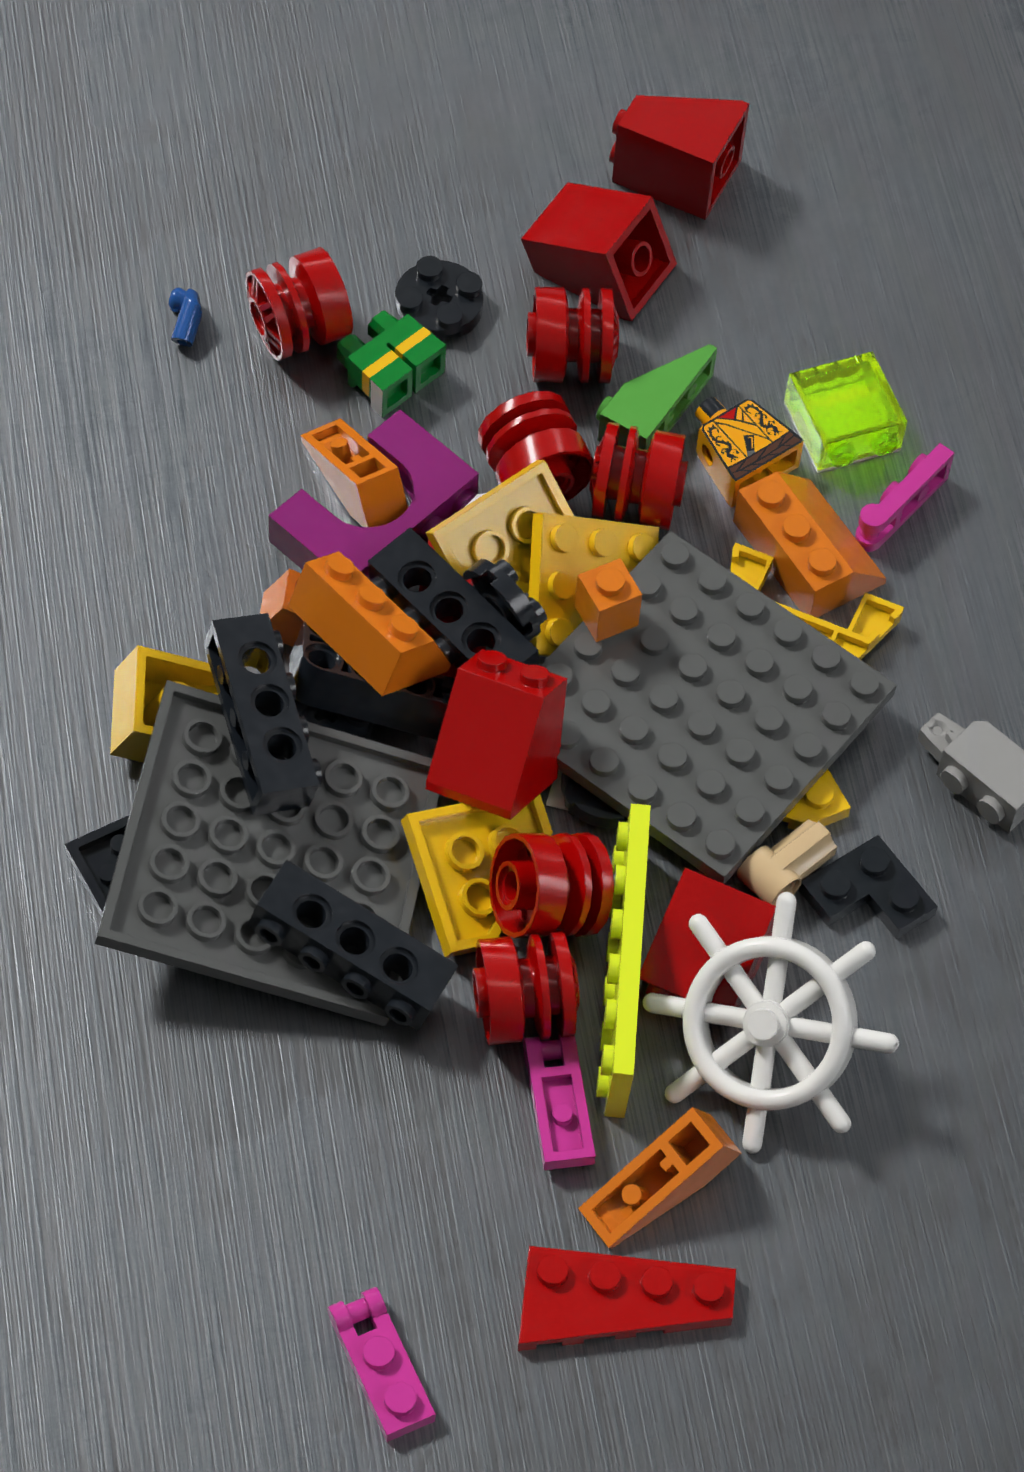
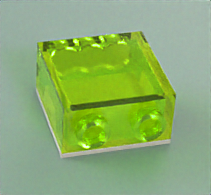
[784,351,907,473]

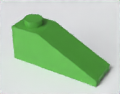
[596,344,717,450]

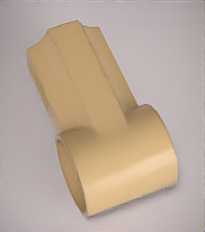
[737,819,837,906]

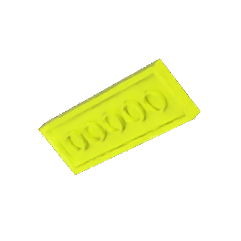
[596,803,651,1118]

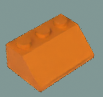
[733,471,887,618]
[288,551,451,696]

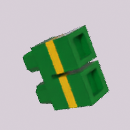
[337,310,446,418]

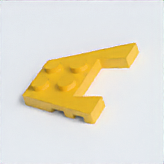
[730,542,904,660]

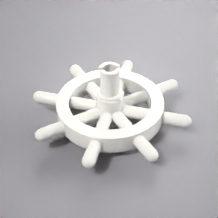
[642,892,899,1154]

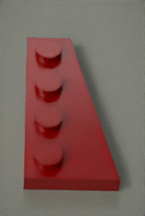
[518,1246,736,1351]

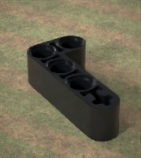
[289,622,455,740]

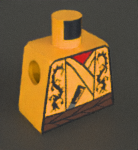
[695,397,804,508]

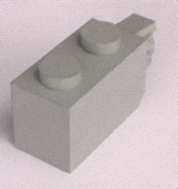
[917,712,1024,833]

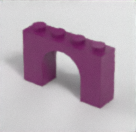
[268,409,479,580]

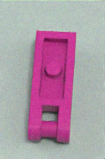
[855,443,954,552]
[523,1034,596,1170]
[327,1287,436,1442]

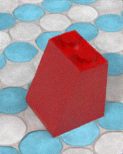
[609,95,750,220]
[521,182,677,321]
[425,649,567,820]
[640,868,776,1025]

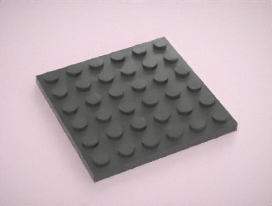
[540,531,897,884]
[94,680,439,1026]

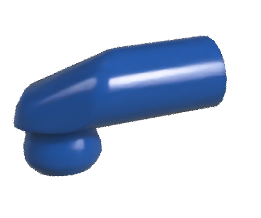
[168,288,202,347]

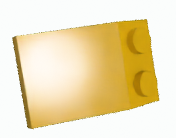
[110,645,218,763]

